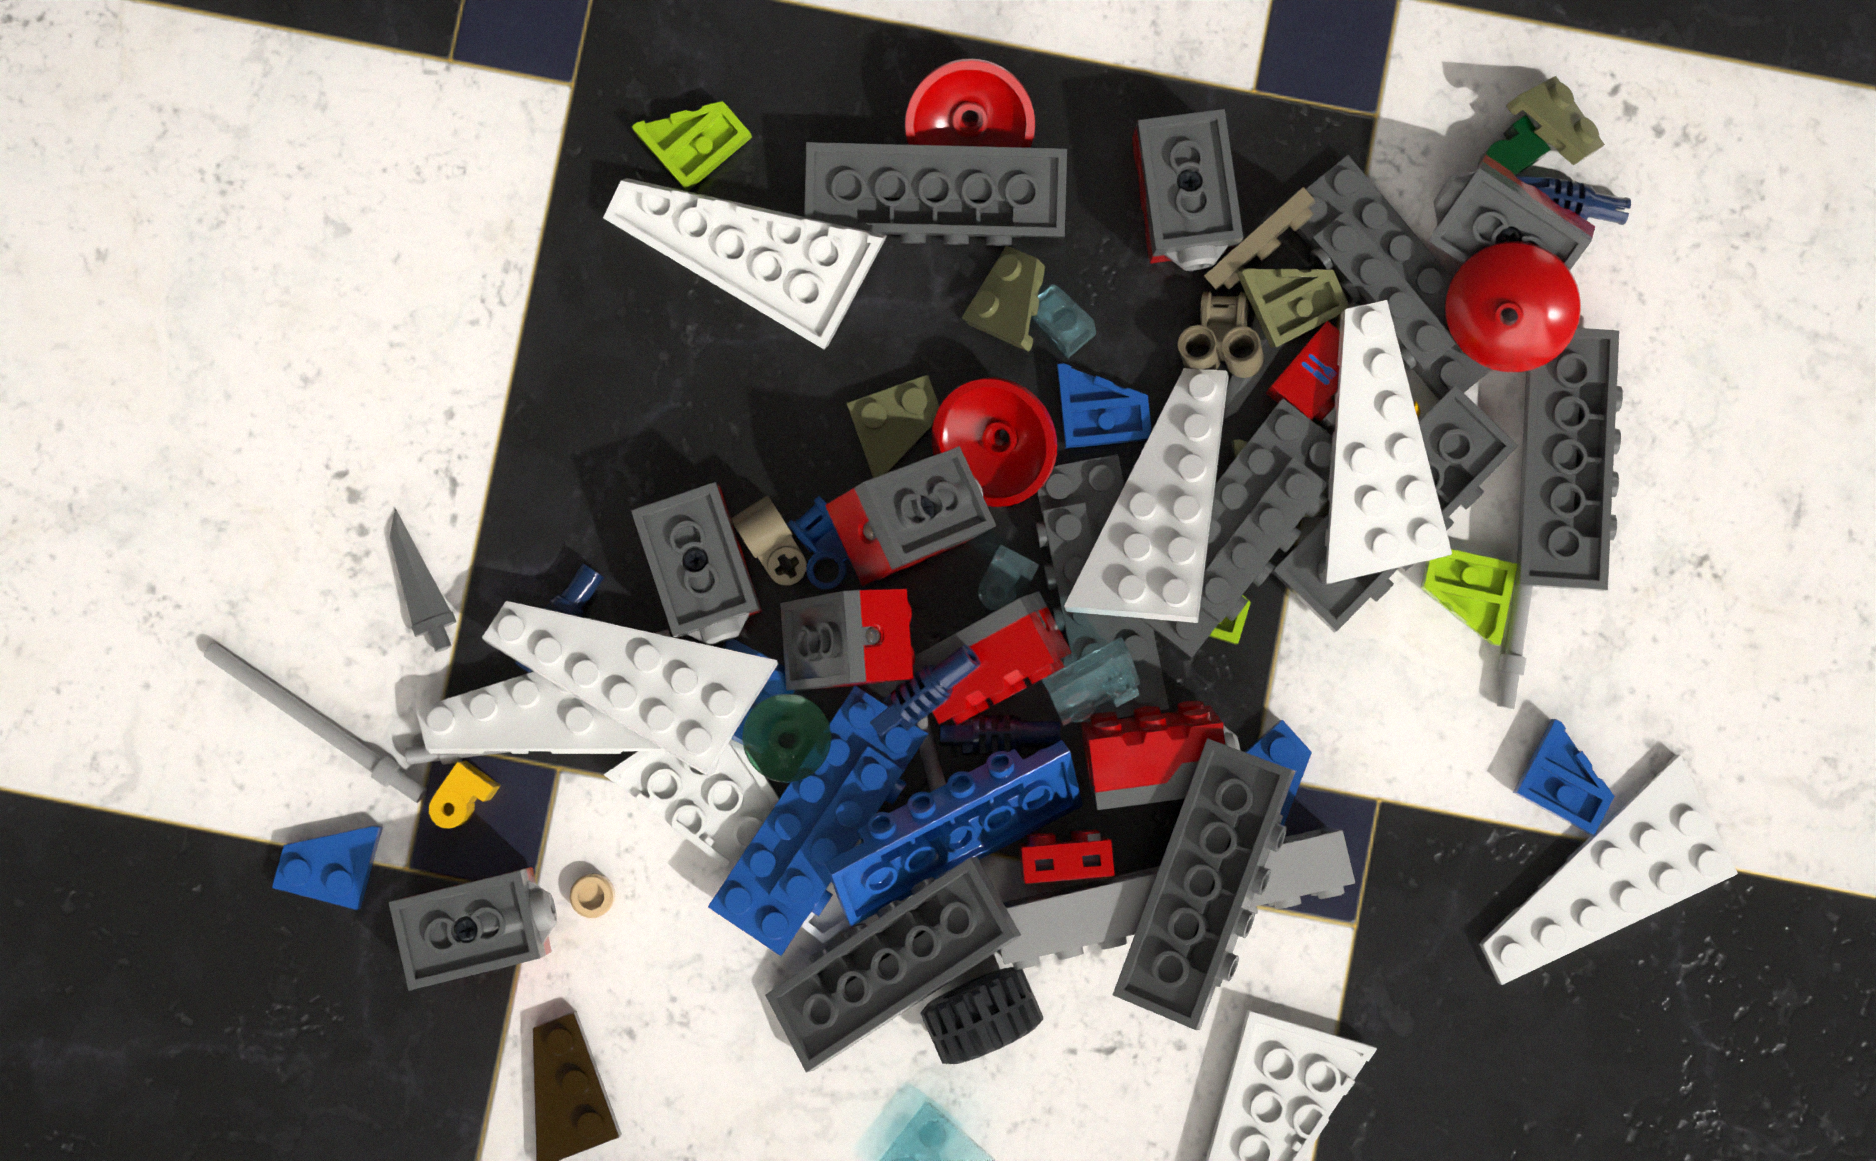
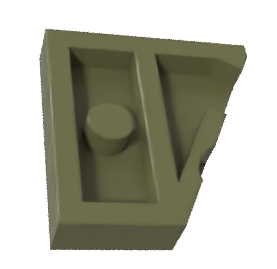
[1506,76,1605,165]
[962,246,1045,352]
[1236,269,1350,348]
[847,375,939,478]

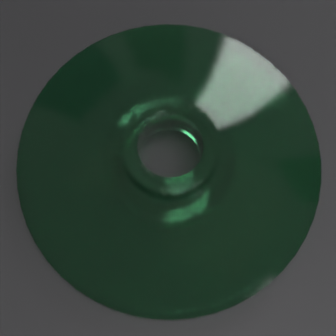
[742,694,831,782]

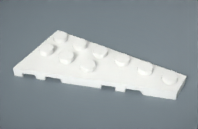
[482,601,778,776]
[1479,755,1738,985]
[1205,1009,1377,1161]

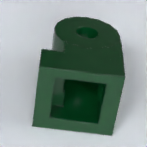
[1478,115,1551,176]

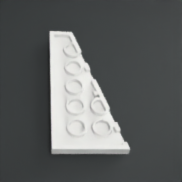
[603,178,887,349]
[1322,300,1452,585]
[1064,368,1228,623]
[416,629,671,754]
[604,739,850,944]

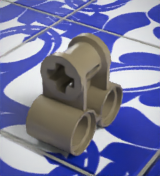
[1178,291,1264,378]
[731,495,806,585]

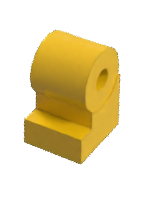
[429,761,501,828]

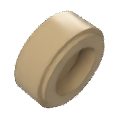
[570,873,615,918]

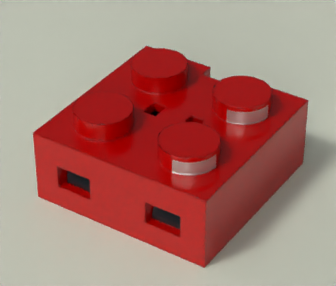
[1018,829,1114,884]

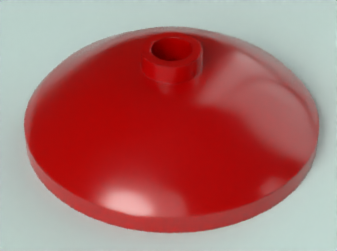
[905,59,1035,148]
[1445,241,1581,372]
[932,377,1057,507]

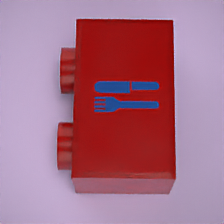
[1265,321,1340,422]

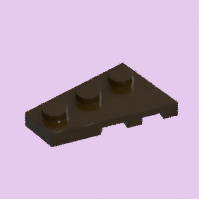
[533,1010,622,1161]

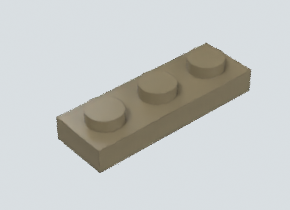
[1204,187,1316,290]

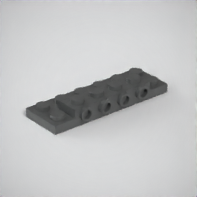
[805,142,1067,246]
[1296,155,1492,400]
[1516,328,1623,591]
[1272,385,1519,633]
[1139,398,1332,658]
[1035,454,1169,722]
[1112,738,1295,1030]
[765,857,1021,1073]

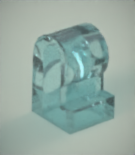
[1031,284,1096,359]
[978,545,1039,612]

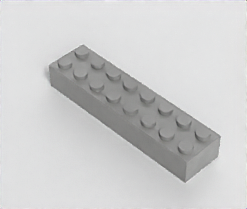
[1000,827,1355,970]

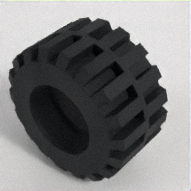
[920,967,1044,1064]

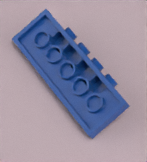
[708,686,928,956]
[824,740,1083,927]

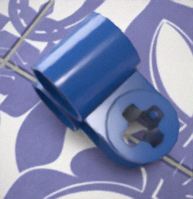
[786,496,850,592]

